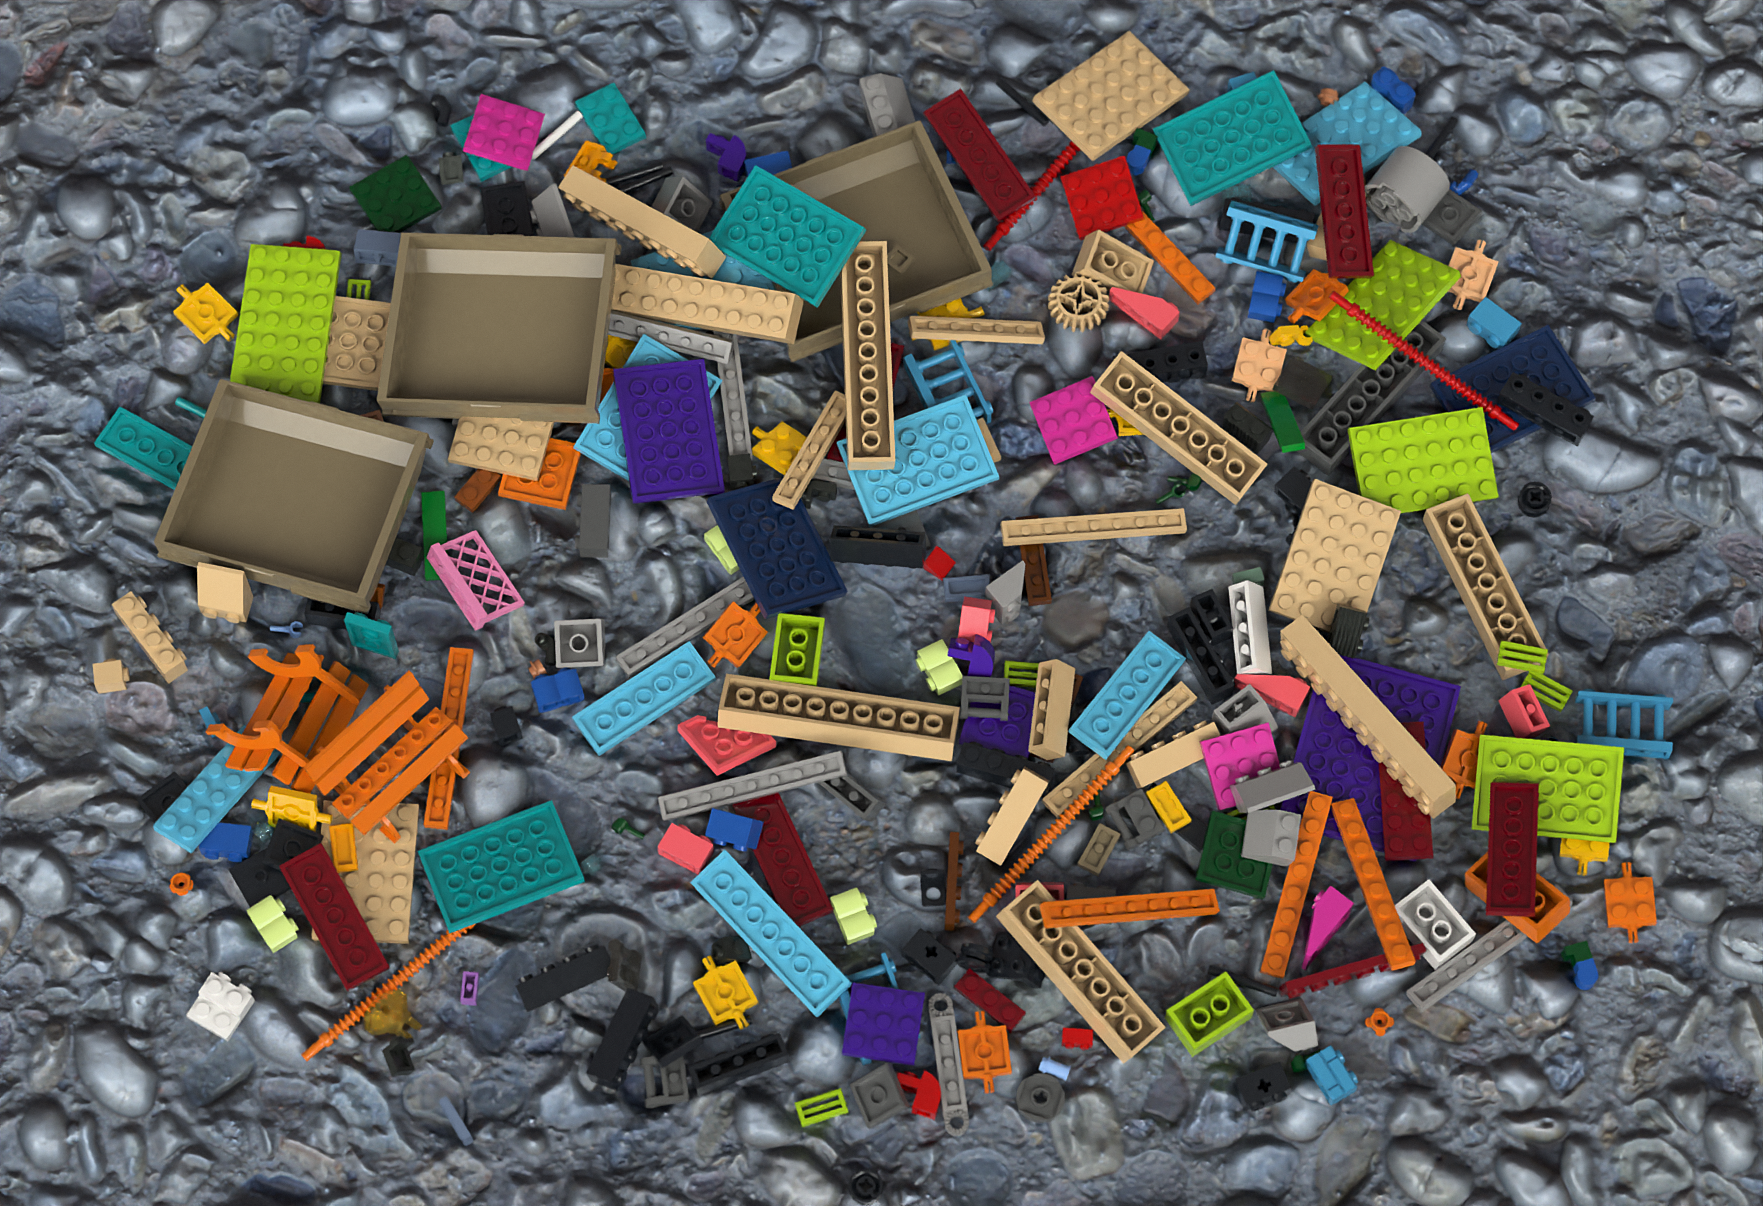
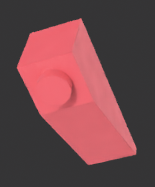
[1109,287,1180,340]
[1234,674,1311,718]

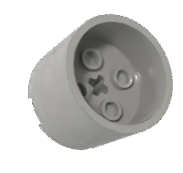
[1365,146,1450,233]

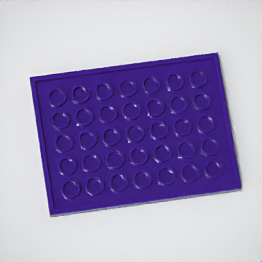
[1281,655,1461,861]

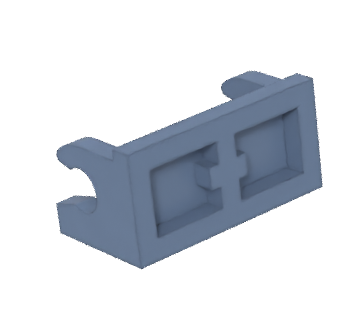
[354,229,401,266]

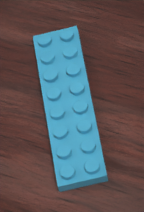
[690,850,852,1017]

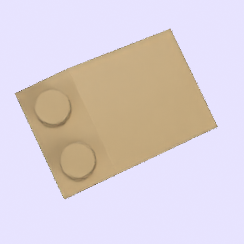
[1072,230,1154,294]
[197,562,253,623]

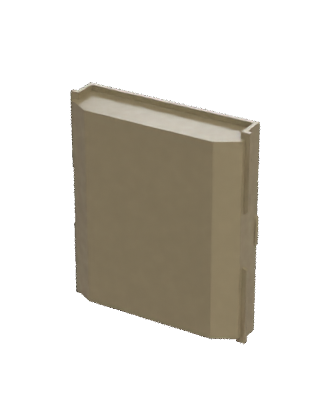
[719,120,993,362]
[377,233,622,424]
[154,379,434,614]

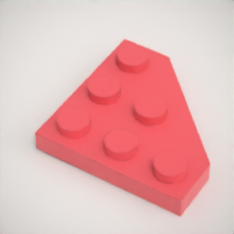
[677,715,776,776]

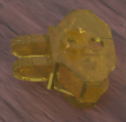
[364,989,422,1039]

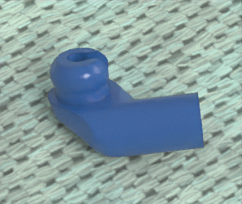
[1449,169,1478,196]

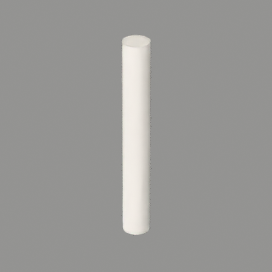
[532,111,583,160]

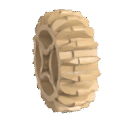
[1048,272,1109,333]

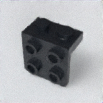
[987,932,1045,989]

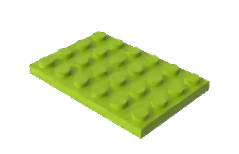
[1305,240,1461,371]
[1347,407,1499,514]
[1471,735,1624,843]

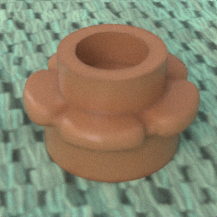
[1317,88,1339,107]
[528,659,548,678]

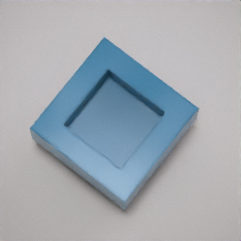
[199,707,221,738]

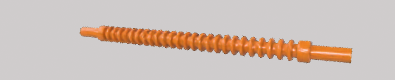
[967,745,1135,923]
[301,924,476,1062]

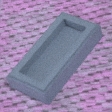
[943,574,990,602]
[439,1095,473,1146]

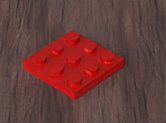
[1061,155,1144,241]

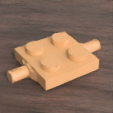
[1448,240,1499,310]
[1231,329,1287,402]

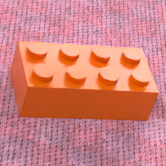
[1465,852,1570,944]

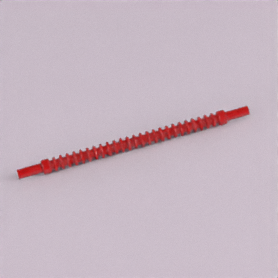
[983,141,1080,251]
[1328,291,1519,431]

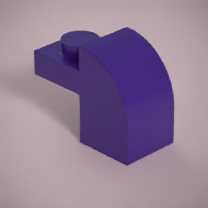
[706,133,746,182]
[947,634,995,677]

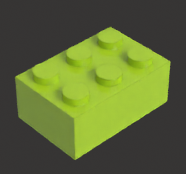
[769,613,825,687]
[1165,972,1254,1057]

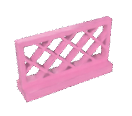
[426,530,525,631]

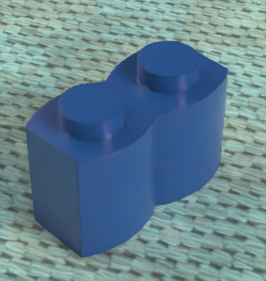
[1370,66,1415,115]
[1247,271,1287,323]
[531,668,584,713]

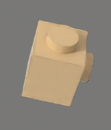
[93,659,130,694]

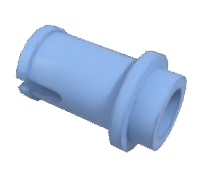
[1039,1056,1071,1081]

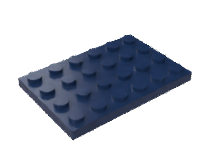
[1430,325,1596,453]
[706,477,848,619]

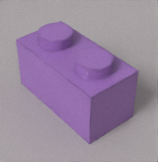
[460,971,480,1006]

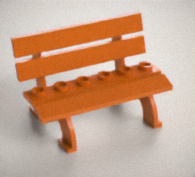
[206,644,369,793]
[303,671,470,844]

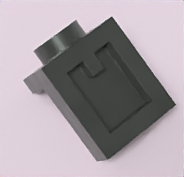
[438,152,464,185]
[802,480,837,509]

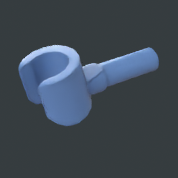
[270,621,303,638]

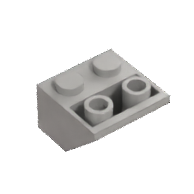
[1211,684,1278,734]

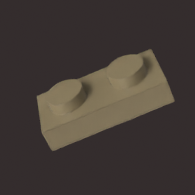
[1077,823,1121,877]

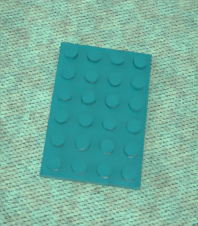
[1153,70,1312,207]
[709,165,867,308]
[418,800,585,934]

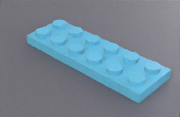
[1068,631,1186,760]
[572,641,716,756]
[153,725,281,853]

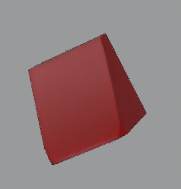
[924,546,956,581]

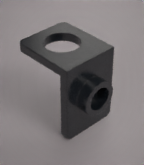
[920,869,946,907]

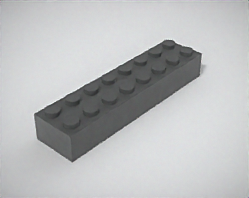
[1297,320,1446,476]

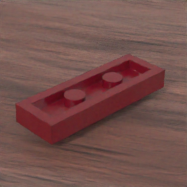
[954,968,1026,1033]

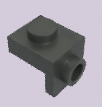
[711,936,752,967]
[382,1036,415,1077]

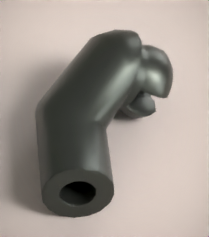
[534,633,556,666]

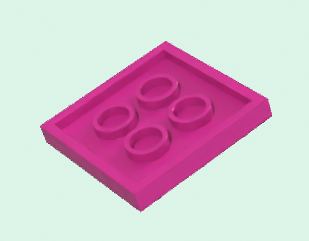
[463,94,545,171]
[1029,376,1118,465]
[1199,722,1280,810]

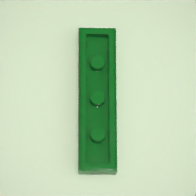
[1260,390,1305,453]
[421,491,448,581]

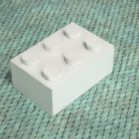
[1395,880,1476,970]

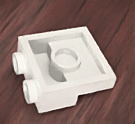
[186,972,255,1041]

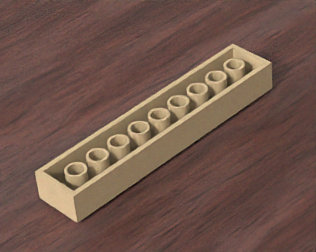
[840,241,895,470]
[611,264,804,344]
[1280,614,1456,819]
[718,673,960,761]

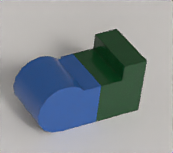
[1127,128,1158,175]
[1561,940,1598,990]

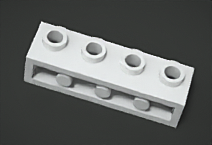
[1228,580,1272,675]

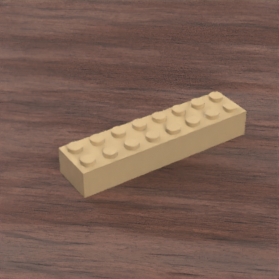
[558,165,726,280]
[1090,351,1267,505]
[1423,494,1549,681]
[996,880,1166,1064]

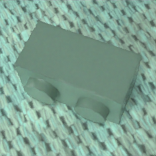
[1232,567,1265,586]

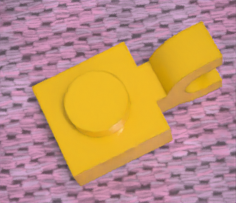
[1269,325,1313,346]

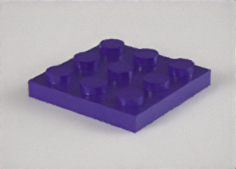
[959,686,1035,758]
[842,983,925,1065]

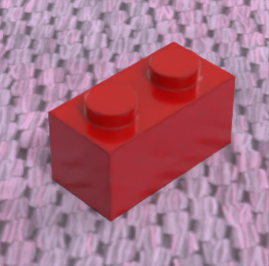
[1062,1028,1093,1050]

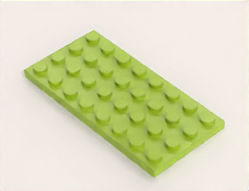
[230,244,342,403]

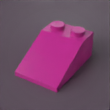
[1302,886,1354,971]

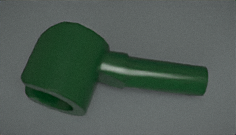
[1138,189,1155,221]
[1168,474,1202,491]
[1155,480,1187,504]
[1089,790,1104,821]
[611,818,645,840]
[1291,1049,1322,1072]

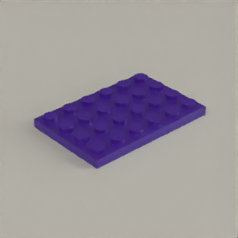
[613,359,725,504]

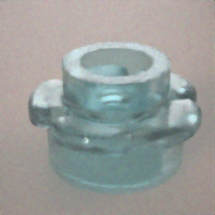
[253,821,274,843]
[580,854,602,876]

